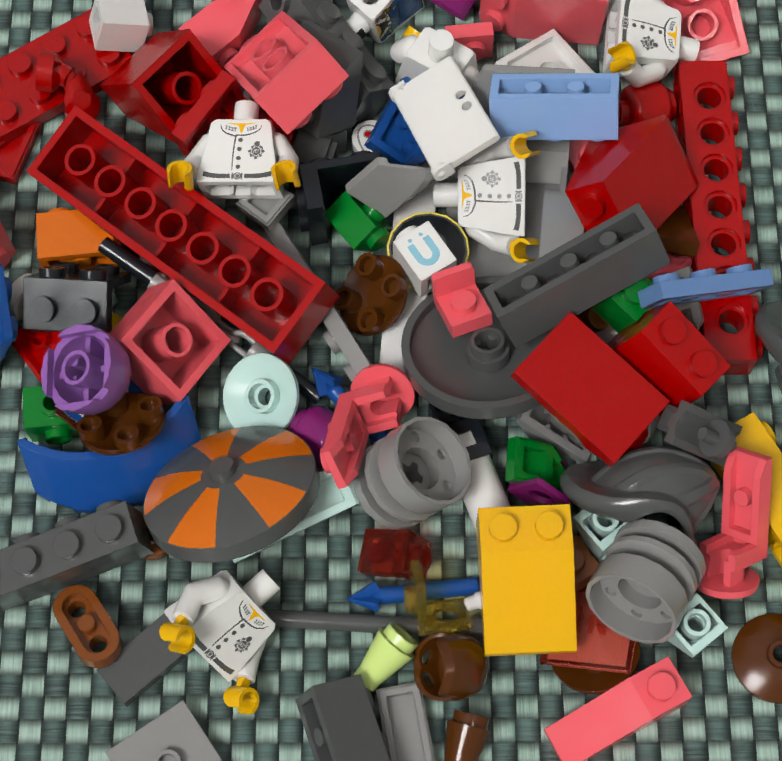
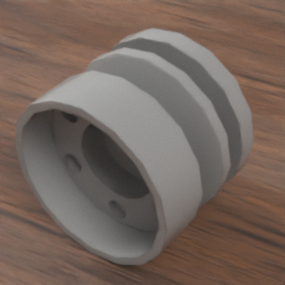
[353,417,472,530]
[585,519,707,644]

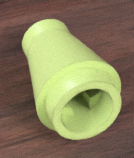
[354,622,418,691]

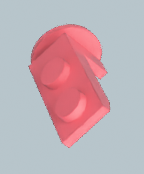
[320,363,415,489]
[697,446,772,599]

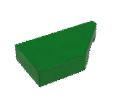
[505,436,565,494]

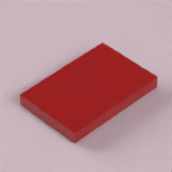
[510,311,670,467]

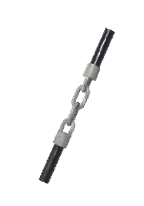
[98,237,322,405]

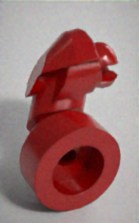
[35,50,101,120]

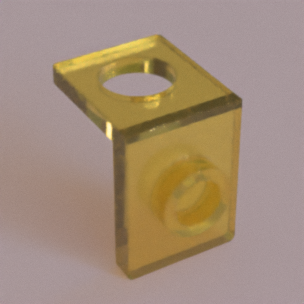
[403,560,472,636]

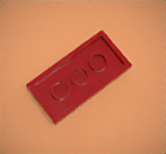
[0,9,132,143]

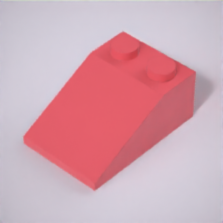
[479,0,610,45]
[662,0,750,74]
[223,10,349,135]

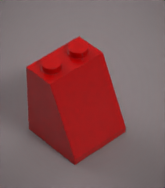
[100,29,223,144]
[565,114,699,231]
[607,301,731,420]

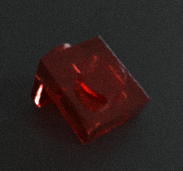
[357,529,432,585]

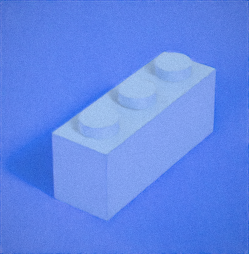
[489,73,620,142]

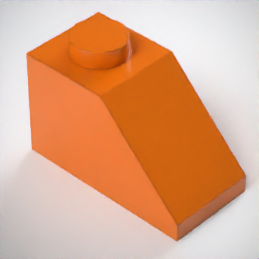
[36,207,122,270]

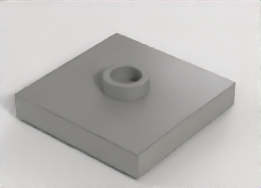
[105,700,222,761]

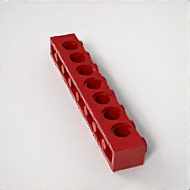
[672,60,763,375]

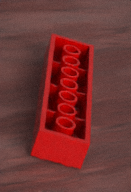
[26,106,340,365]

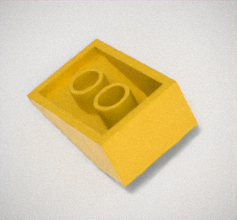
[476,504,577,657]

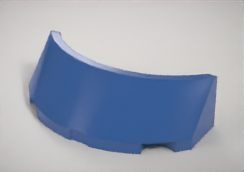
[17,393,202,514]

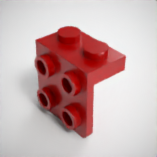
[171,70,293,157]

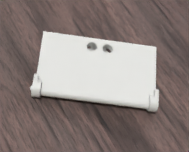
[388,56,500,181]

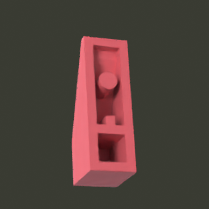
[178,0,262,71]
[544,656,692,761]

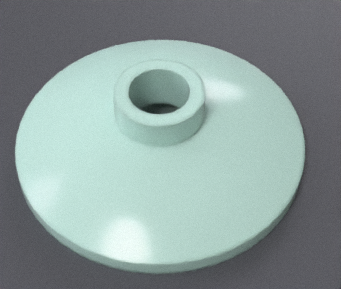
[223,353,299,429]

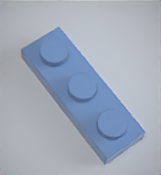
[637,264,774,309]

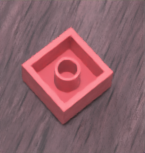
[109,279,231,405]

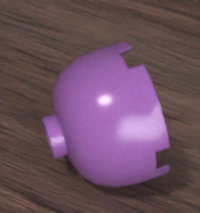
[41,324,132,415]

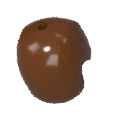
[413,632,488,702]

